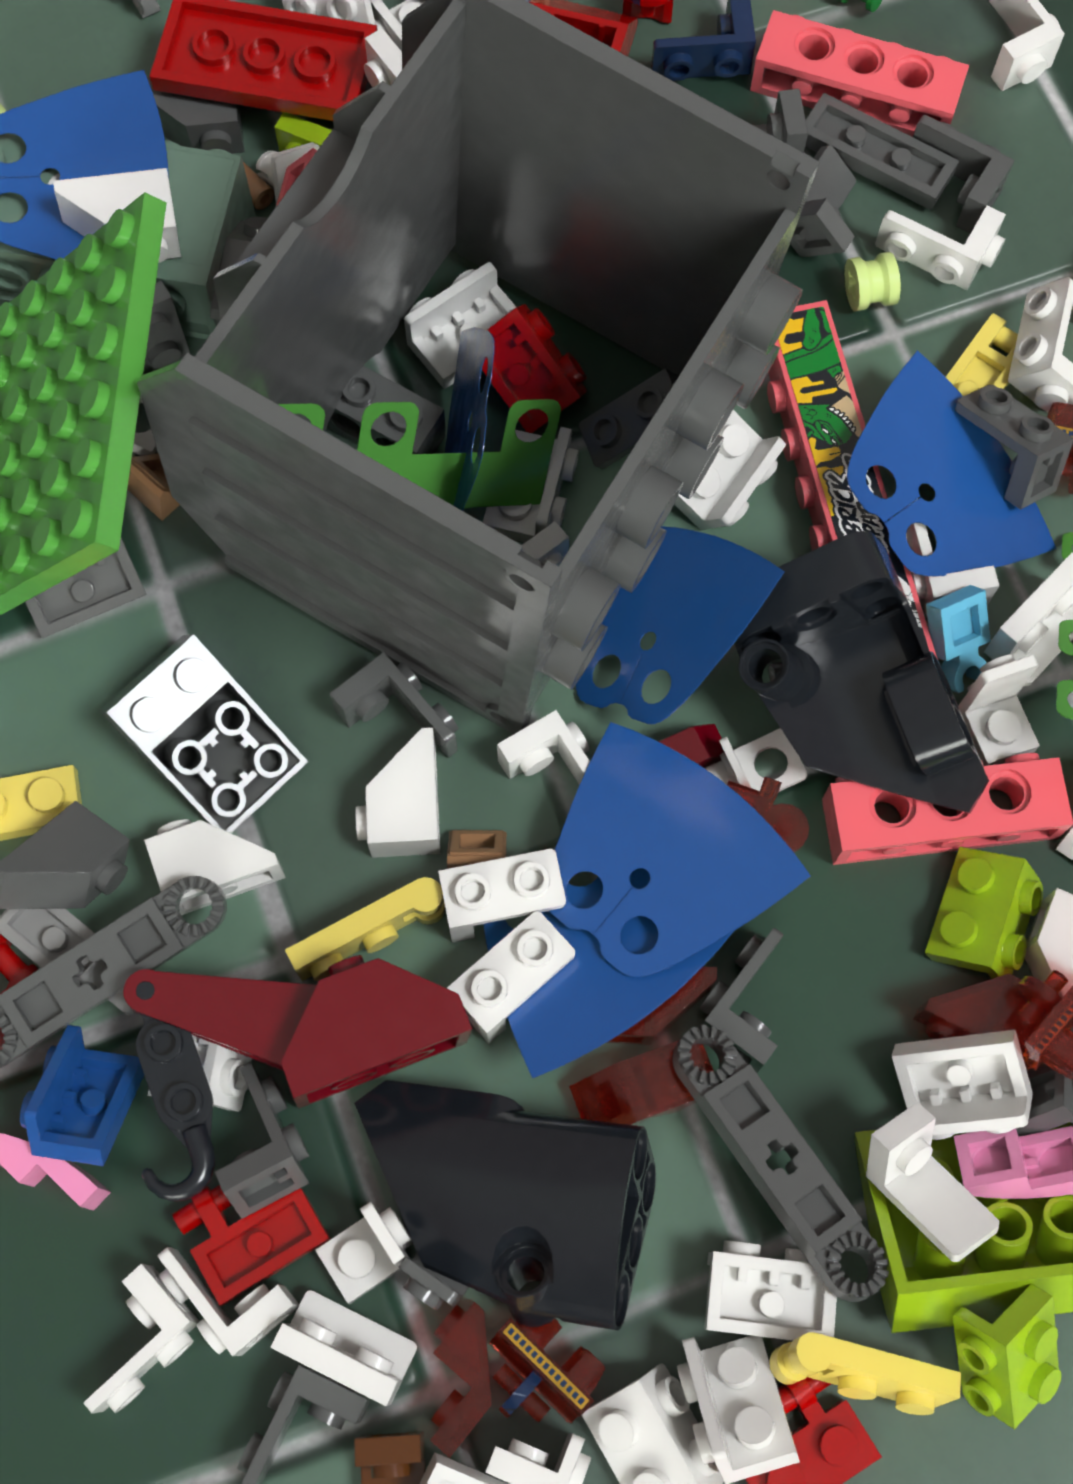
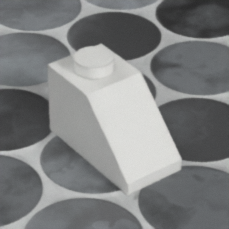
[53,168,181,263]
[356,728,441,858]
[144,819,286,915]

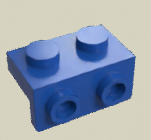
[20,1025,144,1166]

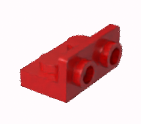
[482,304,587,433]

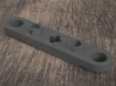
[0,876,227,1068]
[672,1025,889,1302]

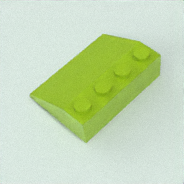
[854,1122,1073,1333]

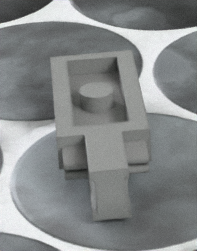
[0,909,134,1017]

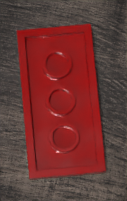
[149,0,377,121]

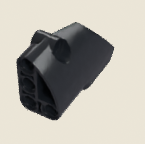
[734,531,989,814]
[354,1080,656,1331]

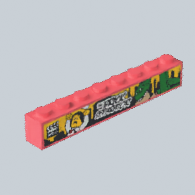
[767,300,938,660]

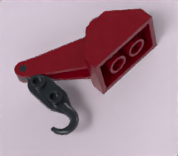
[123,955,472,1202]

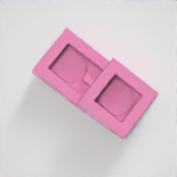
[954,1126,1073,1199]
[0,1133,111,1211]

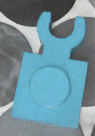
[926,585,991,693]

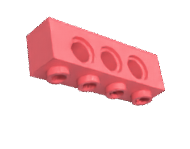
[750,10,969,137]
[822,753,1073,865]

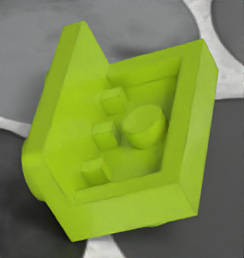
[925,847,1043,986]
[953,1284,1062,1430]

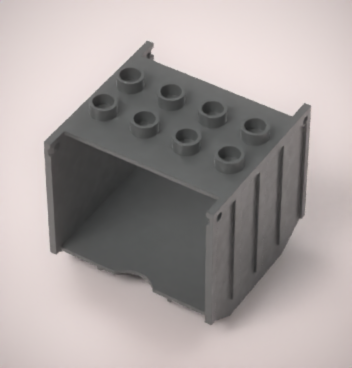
[137,0,820,734]

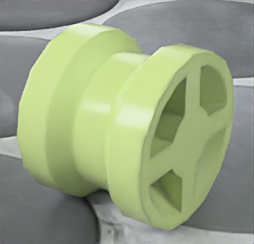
[844,252,901,312]

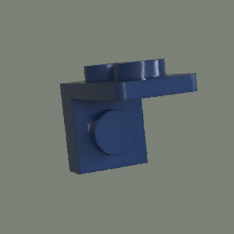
[651,0,756,81]

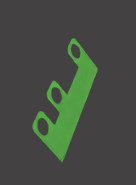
[278,399,561,508]

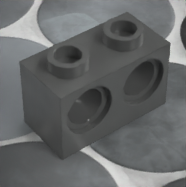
[327,366,446,454]

